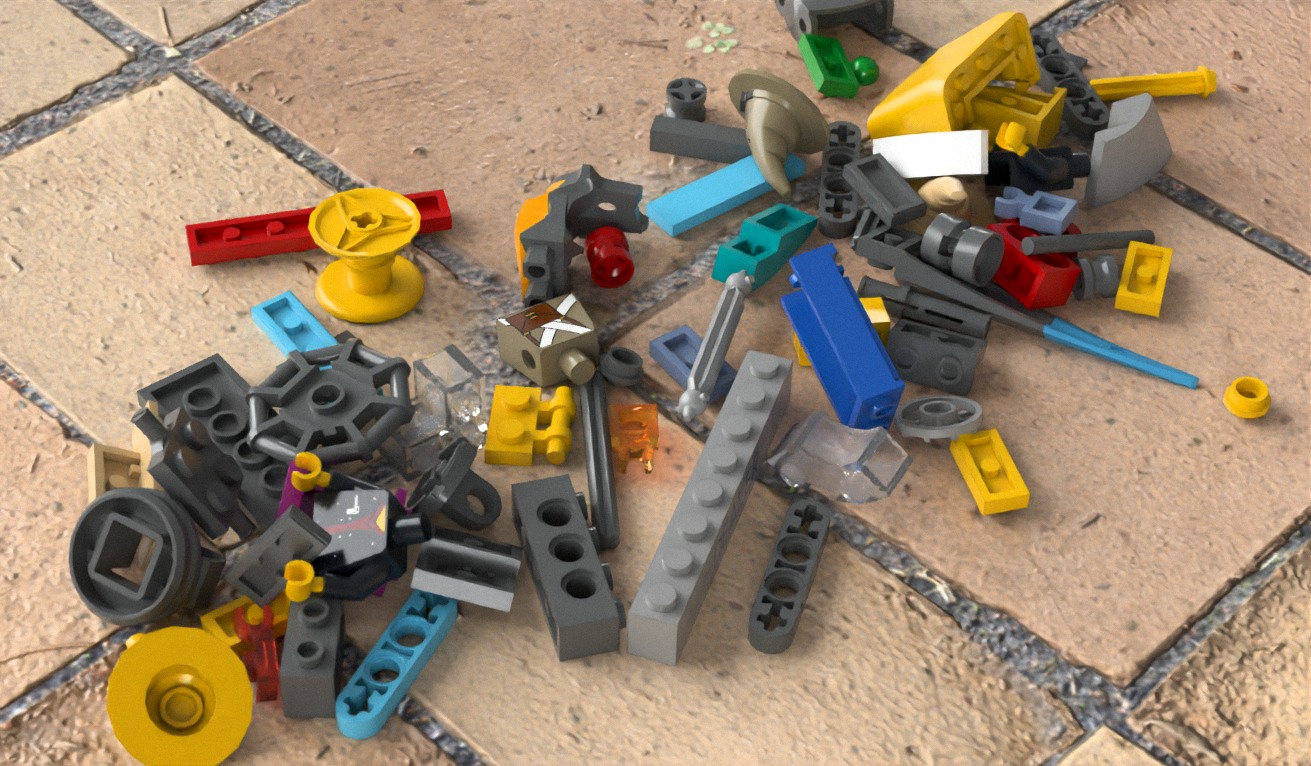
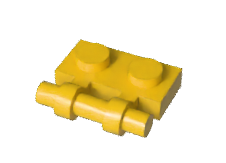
[484,385,577,467]

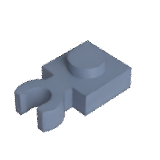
[994,186,1078,235]

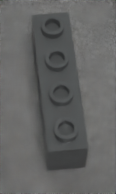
[511,474,626,662]

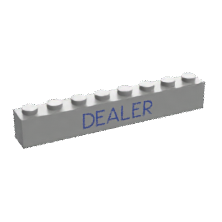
[627,349,793,667]

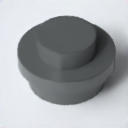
[598,347,644,388]

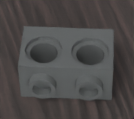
[279,597,347,718]

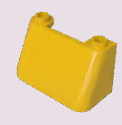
[867,12,1041,144]

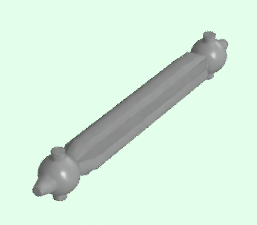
[676,270,755,421]

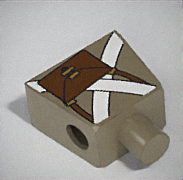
[496,292,599,387]

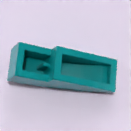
[711,203,818,293]

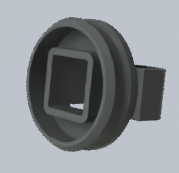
[68,487,227,626]

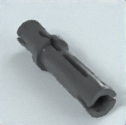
[857,275,992,340]

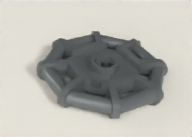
[245,338,415,474]

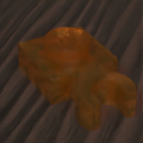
[610,404,659,474]

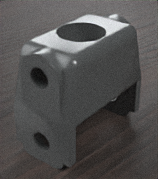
[775,0,894,43]

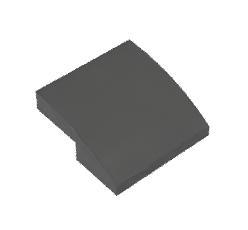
[410,524,523,612]

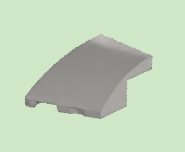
[1084,92,1172,209]

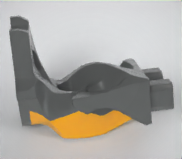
[514,164,649,308]

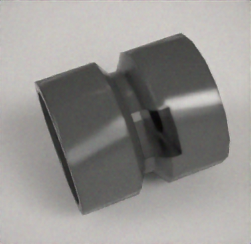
[920,212,1005,288]

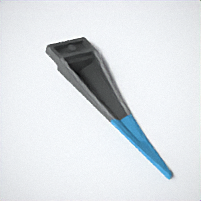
[855,224,1199,390]

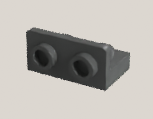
[885,319,988,396]

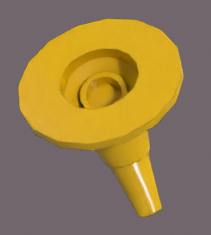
[106,626,253,766]

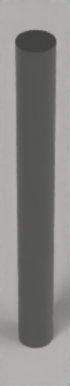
[1021,230,1155,255]

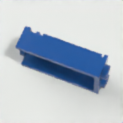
[780,243,905,440]

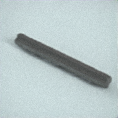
[579,370,620,550]

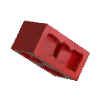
[987,221,1082,310]

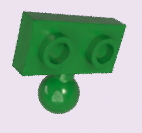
[797,32,880,99]

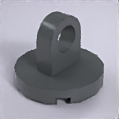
[406,436,502,531]

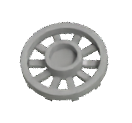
[894,395,983,443]

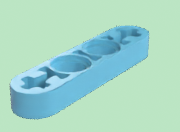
[335,589,458,739]

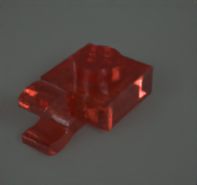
[234,605,279,702]

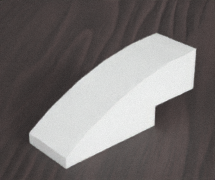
[873,130,988,182]

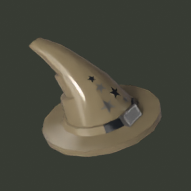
[728,69,831,199]

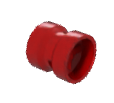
[584,227,634,289]

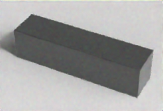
[650,115,752,164]

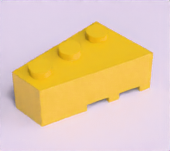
[962,81,1067,147]

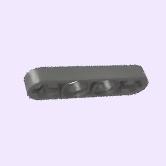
[1030,31,1110,141]
[817,121,861,239]
[748,499,830,654]

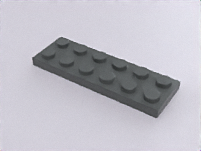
[137,353,332,535]

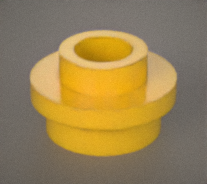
[1223,376,1271,419]

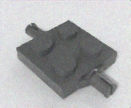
[131,406,257,540]

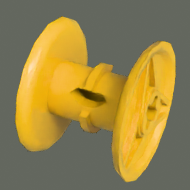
[308,188,425,323]

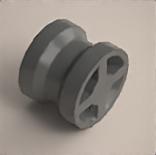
[665,78,707,122]
[1072,254,1119,301]

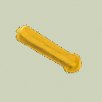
[1089,66,1217,101]

